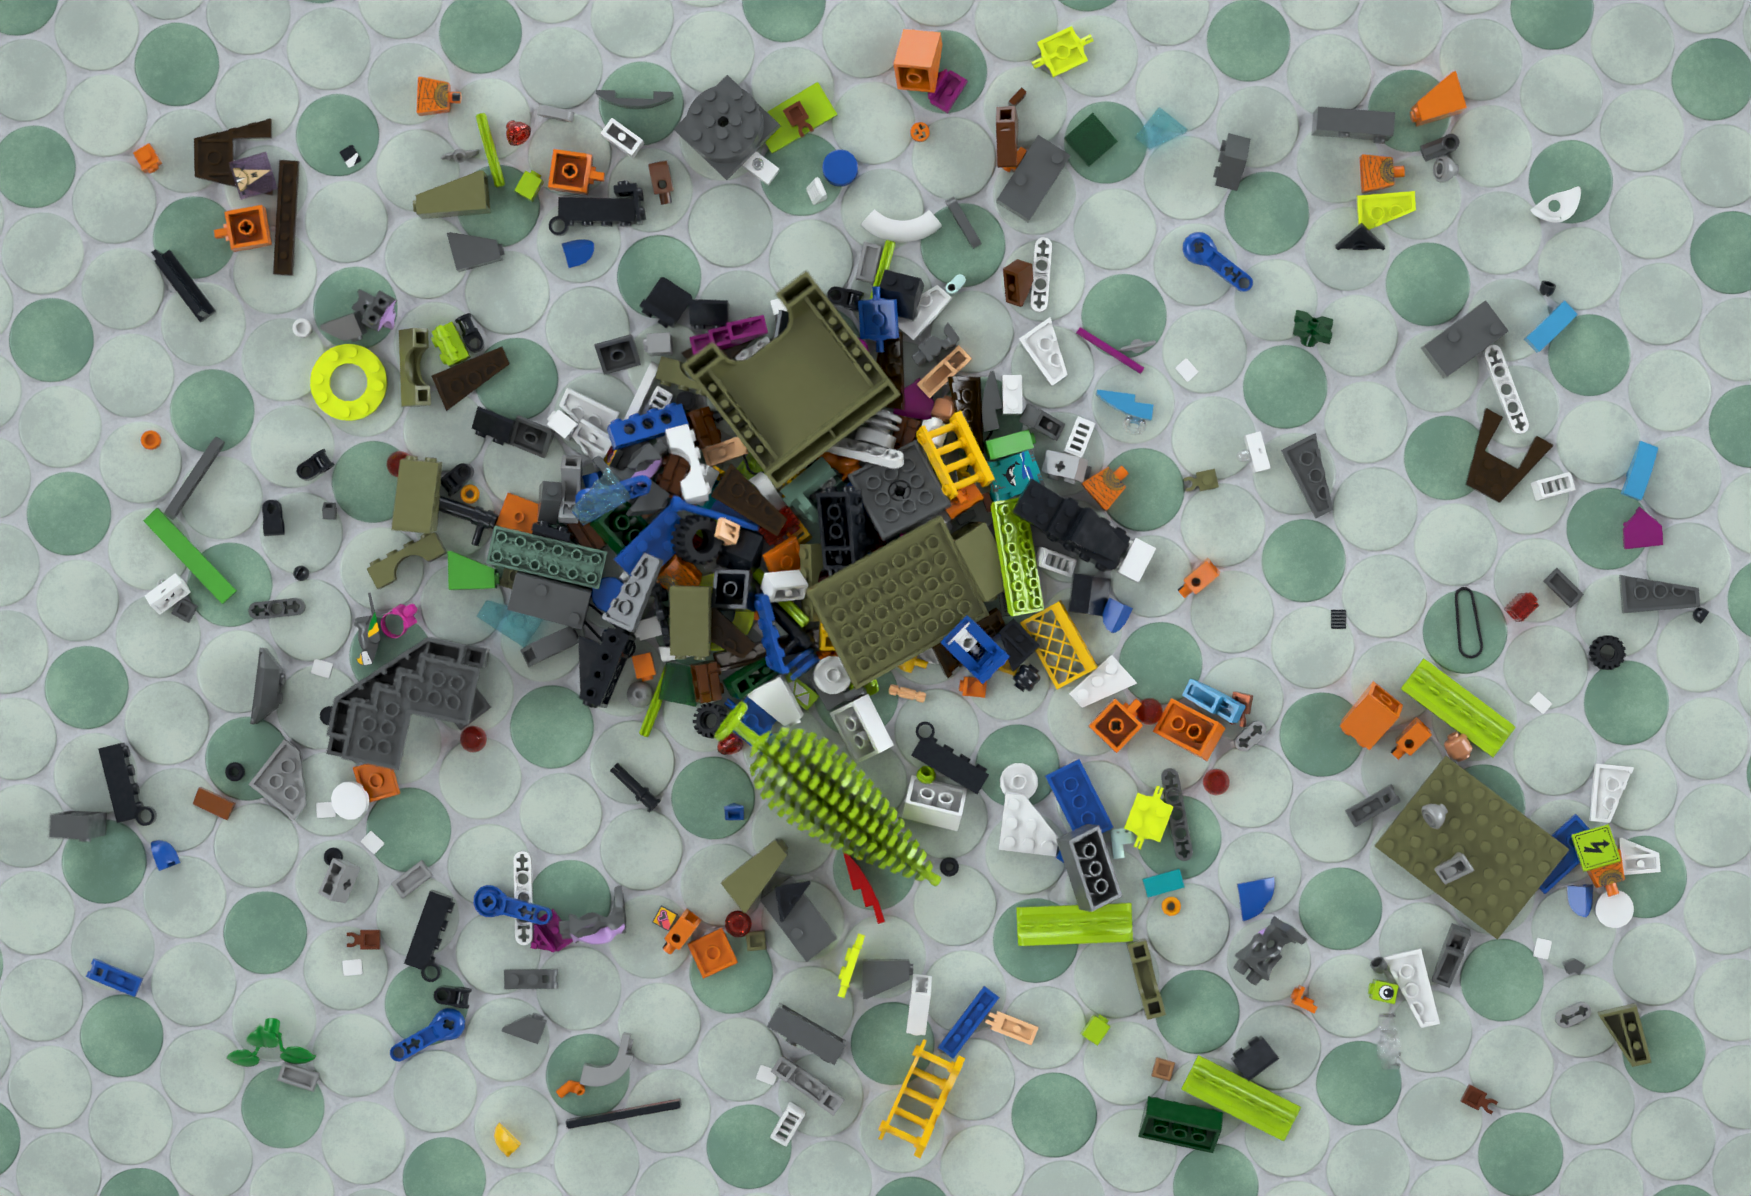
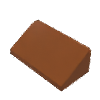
[193,787,236,820]

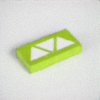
[785,672,819,710]

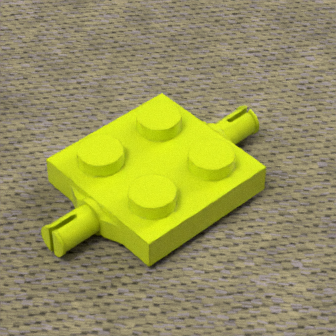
[1031,26,1094,78]
[1124,786,1174,849]
[837,933,865,998]

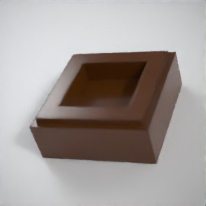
[1008,87,1027,106]
[982,492,992,513]

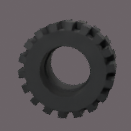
[671,514,724,565]

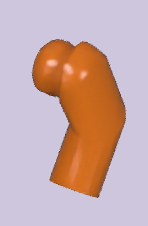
[556,1080,585,1098]

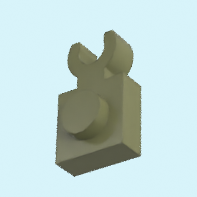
[1183,469,1219,492]

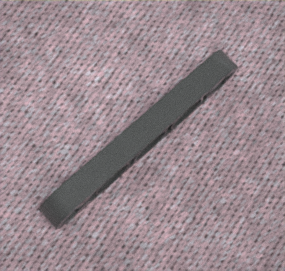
[164,437,225,520]
[1161,768,1193,861]

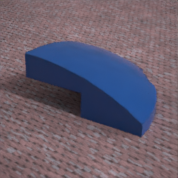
[1237,877,1275,921]

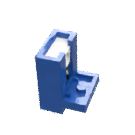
[940,615,1010,684]

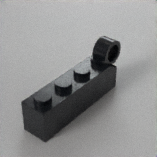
[549,197,636,236]
[911,721,989,794]
[98,742,157,826]
[404,890,455,982]

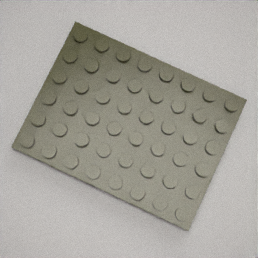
[805,515,989,690]
[1374,755,1569,940]

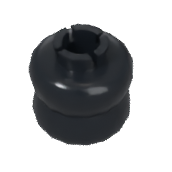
[1013,664,1041,692]

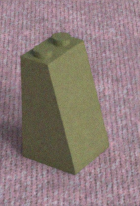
[413,170,491,219]
[391,455,442,534]
[951,522,1005,603]
[670,585,713,660]
[721,838,788,914]

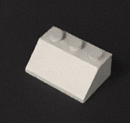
[830,694,894,764]
[901,775,967,831]

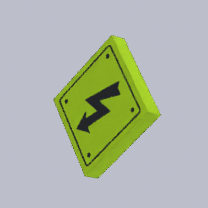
[1571,824,1621,872]

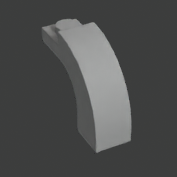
[558,455,582,524]
[580,1032,634,1087]

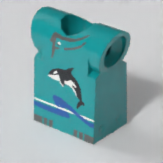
[987,449,1045,502]

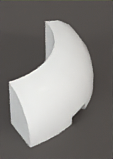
[861,209,942,243]

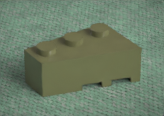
[1598,1003,1652,1067]

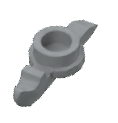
[441,149,479,163]
[1119,339,1156,353]

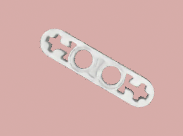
[1030,237,1052,313]

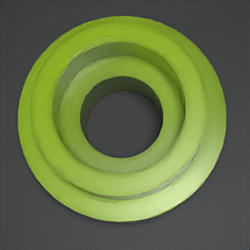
[917,766,936,784]

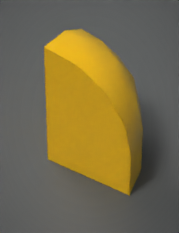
[494,1122,521,1157]

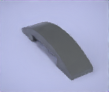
[596,90,674,109]

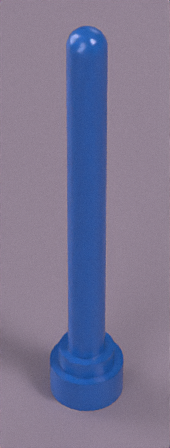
[669,495,760,531]

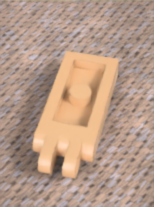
[702,436,749,467]
[985,1011,1039,1045]

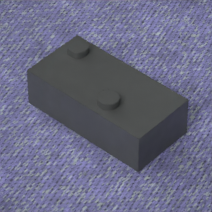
[1312,107,1395,144]
[996,135,1071,223]
[1421,301,1509,379]
[507,571,593,630]
[49,811,107,842]
[1056,824,1122,912]
[760,876,837,962]
[767,1003,846,1065]

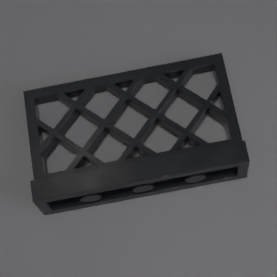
[151,249,216,323]

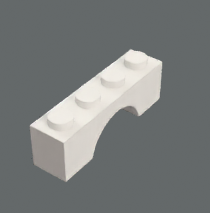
[666,424,711,505]

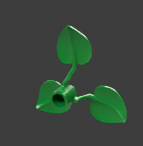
[227,1018,316,1067]

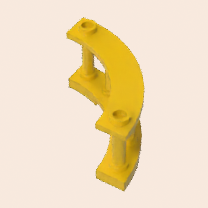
[878,1039,965,1158]

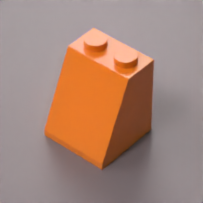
[893,29,942,93]
[1410,71,1467,127]
[1340,681,1403,750]

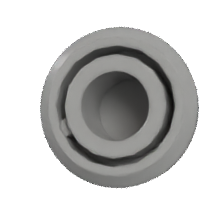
[1433,156,1459,182]
[627,681,654,708]
[1421,804,1448,829]

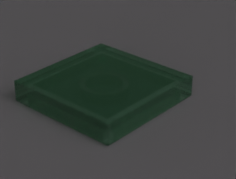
[1064,113,1118,167]
[658,661,697,707]

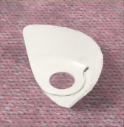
[1530,186,1581,223]

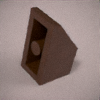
[1003,259,1034,307]

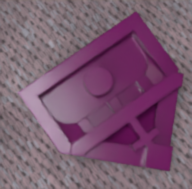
[928,69,968,114]
[893,377,934,420]
[1623,506,1663,549]
[530,909,573,953]

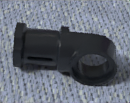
[455,313,484,352]

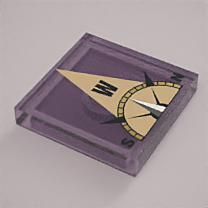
[229,152,278,200]

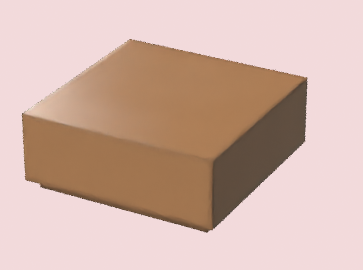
[1151,1057,1175,1081]

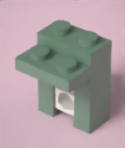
[781,457,846,525]

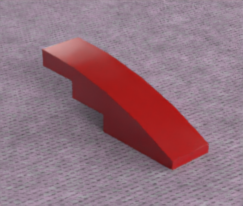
[843,853,885,924]

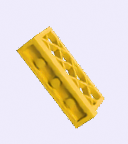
[1020,600,1098,690]

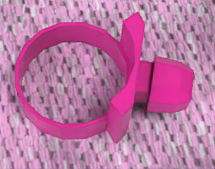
[380,604,417,638]

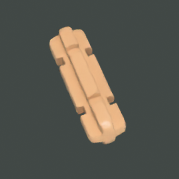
[888,684,926,703]

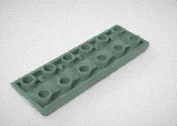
[486,526,607,589]

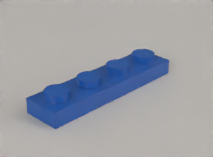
[938,986,1000,1059]

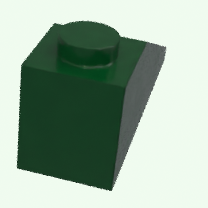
[722,657,779,699]

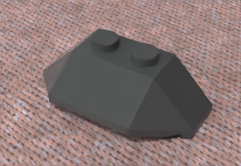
[250,648,286,725]

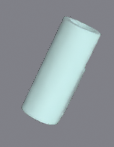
[945,274,966,296]
[1110,828,1135,859]

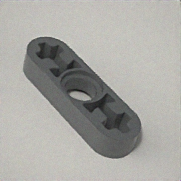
[945,196,982,249]
[248,598,305,619]

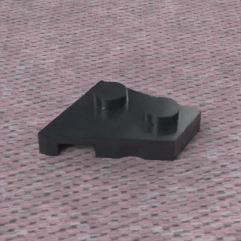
[999,618,1040,672]

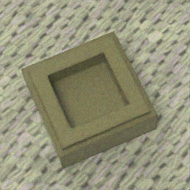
[746,930,767,951]

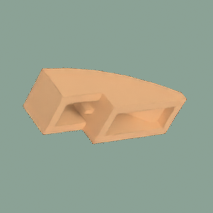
[917,345,972,398]

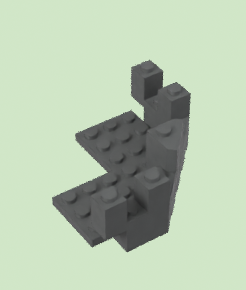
[326,637,490,771]

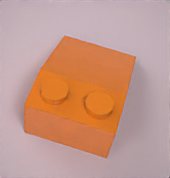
[1153,698,1226,761]

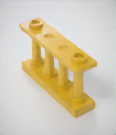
[916,411,995,501]

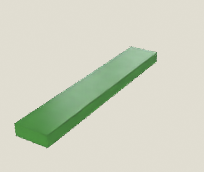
[143,508,237,604]

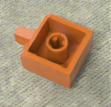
[548,149,605,195]
[214,205,272,252]
[944,483,984,520]
[1088,698,1143,753]

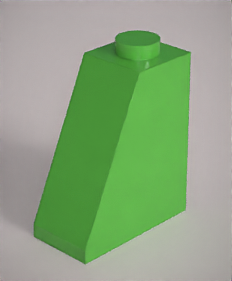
[983,429,1036,460]
[448,551,500,590]

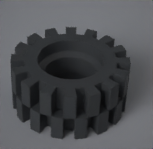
[1588,635,1626,670]
[693,703,728,739]

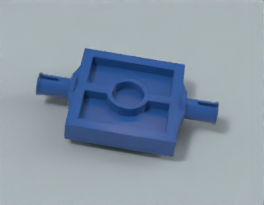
[858,286,899,352]
[724,696,777,747]

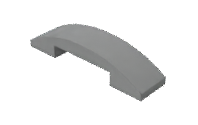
[770,1056,844,1116]

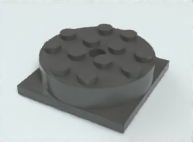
[674,75,781,180]
[848,440,952,542]

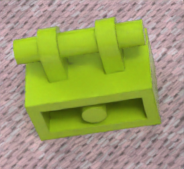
[431,322,471,367]

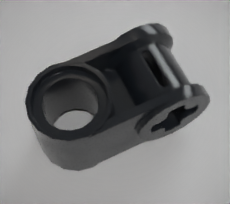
[826,286,864,312]
[296,449,335,481]
[441,463,474,497]
[262,499,285,537]
[433,985,472,1009]

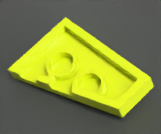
[1356,191,1416,230]

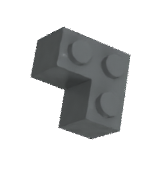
[1213,133,1251,191]

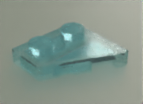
[1135,107,1188,150]

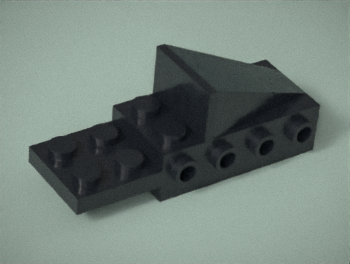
[1012,479,1130,572]
[816,486,879,577]
[578,625,636,708]

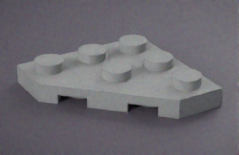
[248,739,307,820]

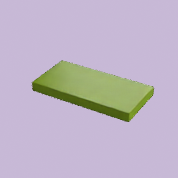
[765,82,837,154]

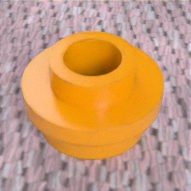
[460,484,480,504]
[1162,897,1181,916]

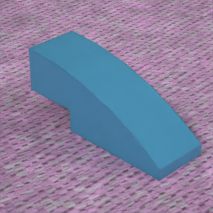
[1524,300,1578,353]
[1096,389,1154,421]
[1620,441,1658,501]
[1182,678,1246,723]

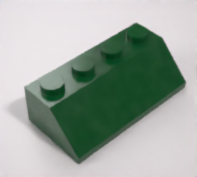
[589,500,648,555]
[1138,1096,1223,1153]

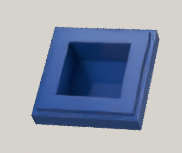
[724,803,744,820]

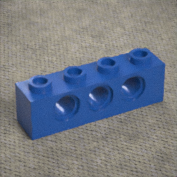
[607,403,689,450]

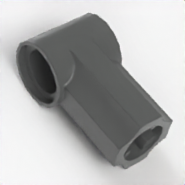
[1420,134,1460,162]

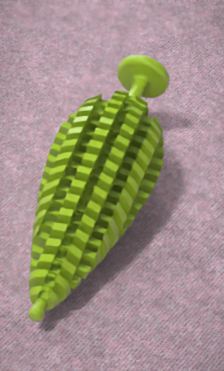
[714,701,942,887]

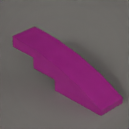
[689,315,768,356]

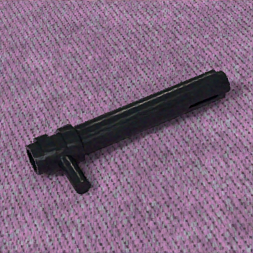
[439,496,499,546]
[753,578,816,659]

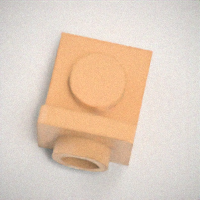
[714,518,740,546]

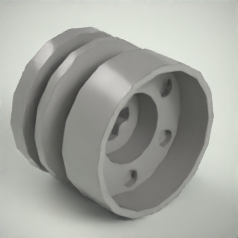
[855,409,902,449]

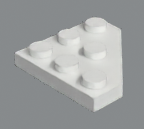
[999,792,1058,856]

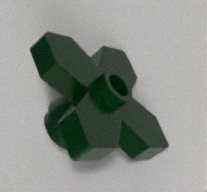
[1293,310,1333,347]

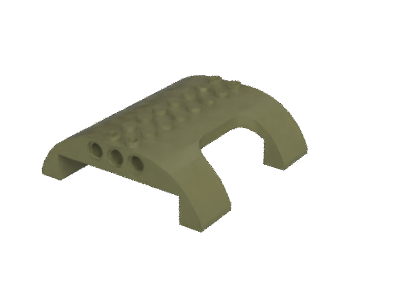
[682,270,901,489]

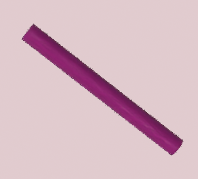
[1076,327,1144,374]

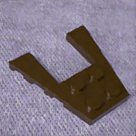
[194,118,273,196]
[1465,408,1553,503]

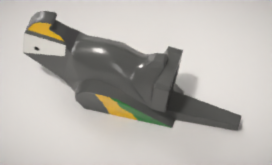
[353,592,381,666]

